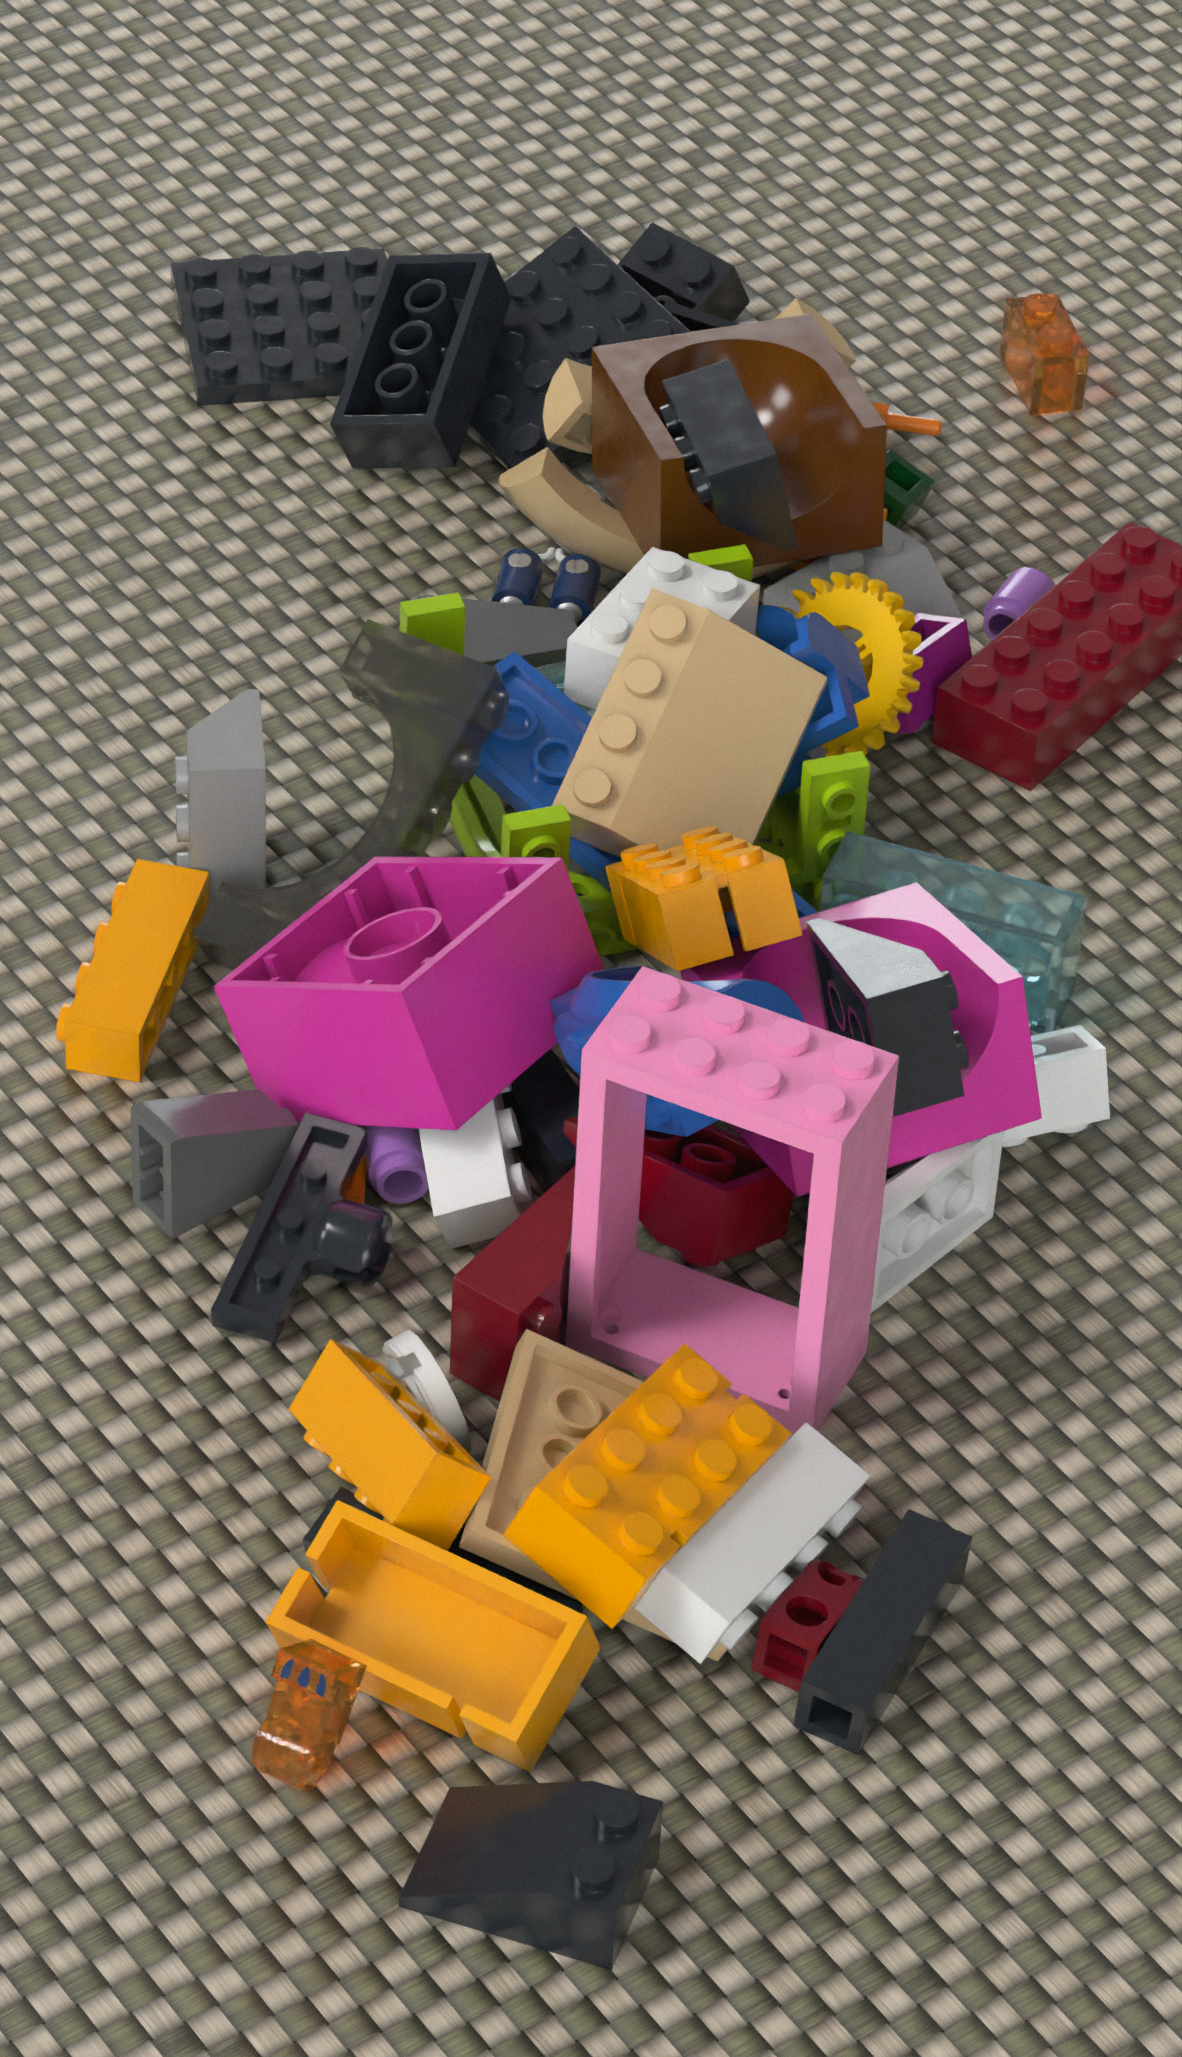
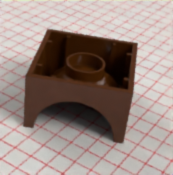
[592,314,887,568]

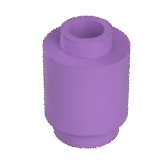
[983,567,1055,641]
[363,1126,428,1204]

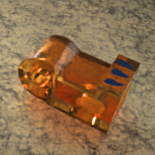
[251,1639,367,1792]

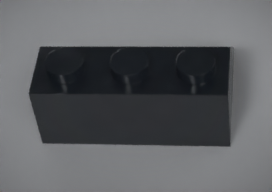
[658,359,798,551]

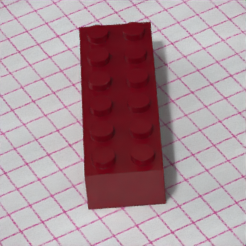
[931,521,1182,791]

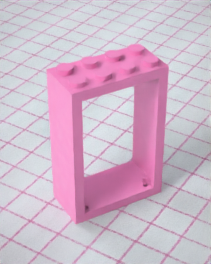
[566,966,899,1433]

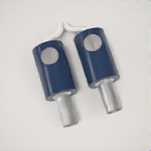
[491,547,601,627]

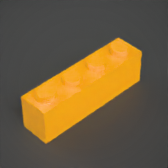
[56,859,210,1083]
[288,1339,492,1551]

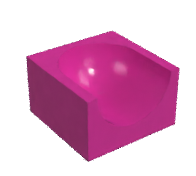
[214,857,605,1130]
[680,882,1042,1197]

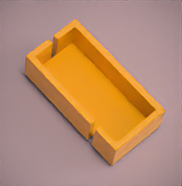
[605,826,803,971]
[503,1343,792,1629]
[265,1500,601,1772]

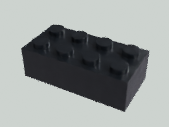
[330,253,511,469]

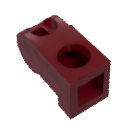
[751,1557,864,1692]

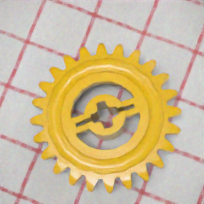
[778,572,923,757]

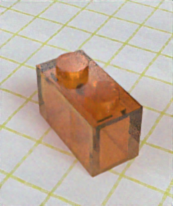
[999,293,1089,415]

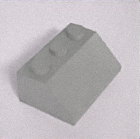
[763,521,963,643]
[175,689,266,914]

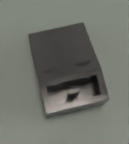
[617,222,750,322]

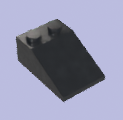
[806,918,969,1117]
[399,1781,663,1970]

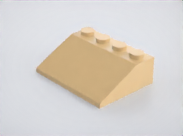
[552,588,828,857]

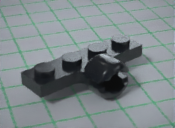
[211,1113,393,1343]

